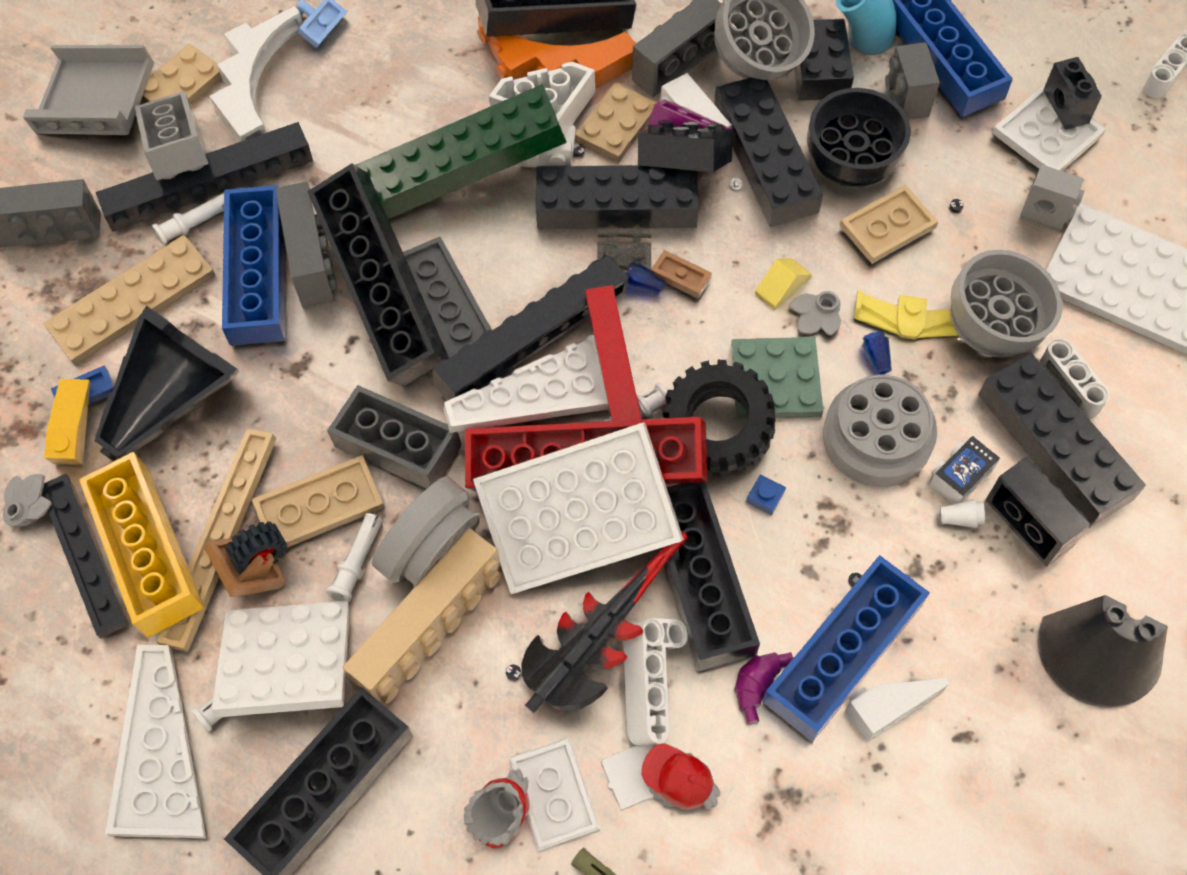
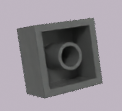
[885,42,940,119]

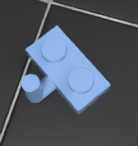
[296,0,348,49]

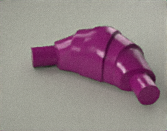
[734,652,793,725]

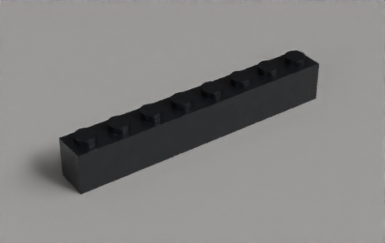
[95,122,313,232]
[433,255,629,400]

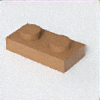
[650,250,712,298]

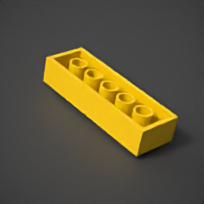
[79,452,204,638]

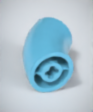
[836,0,897,55]

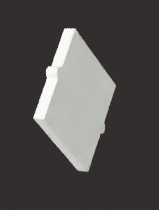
[601,744,655,811]

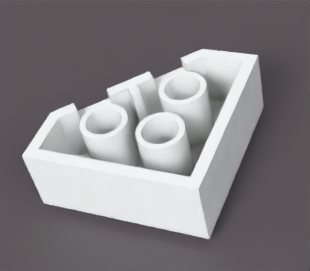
[489,62,596,136]

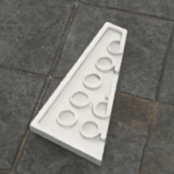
[443,335,609,433]
[105,644,206,838]

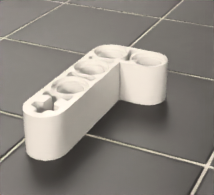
[623,618,688,746]

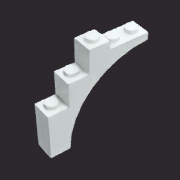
[210,6,303,142]

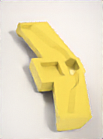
[854,290,959,340]

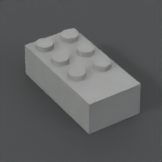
[135,91,209,181]

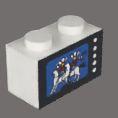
[929,436,1000,505]

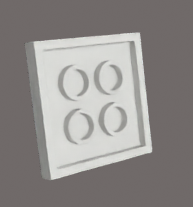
[992,85,1106,171]

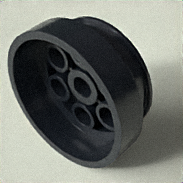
[807,88,911,188]

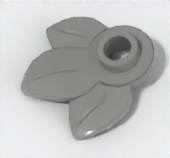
[789,291,841,336]
[3,474,52,527]

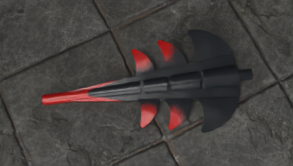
[521,531,688,713]

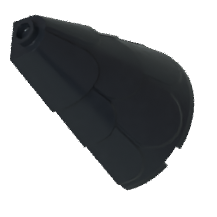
[94,306,240,461]

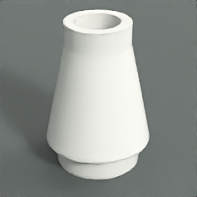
[940,499,985,528]

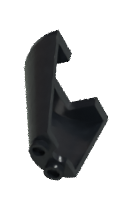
[1038,595,1168,708]

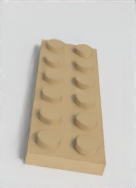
[43,235,216,366]

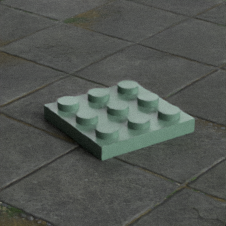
[731,337,823,419]

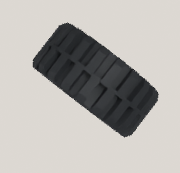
[662,359,776,477]

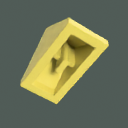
[755,258,812,310]

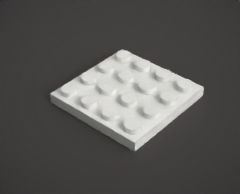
[211,601,350,718]

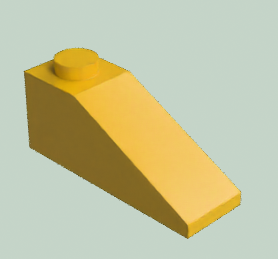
[44,379,91,465]

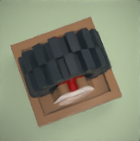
[205,521,288,597]

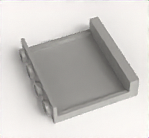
[23,45,154,135]

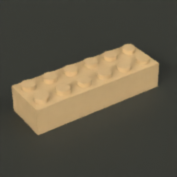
[342,528,502,705]

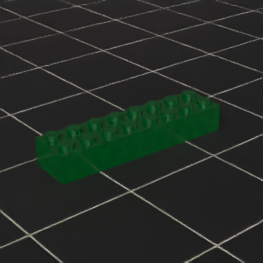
[356,84,567,219]

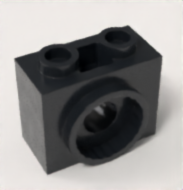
[1043,57,1102,130]

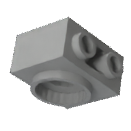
[1020,164,1085,230]

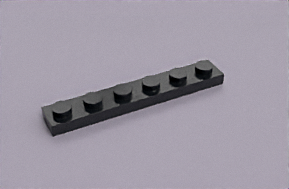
[42,474,129,639]

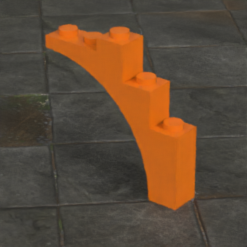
[477,17,636,89]

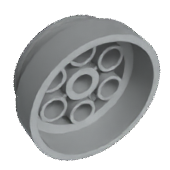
[714,0,815,80]
[950,250,1062,357]
[823,375,937,487]
[372,476,481,588]

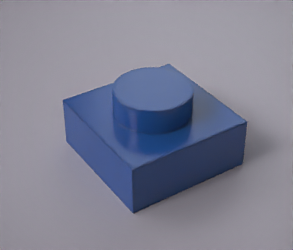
[746,474,786,515]

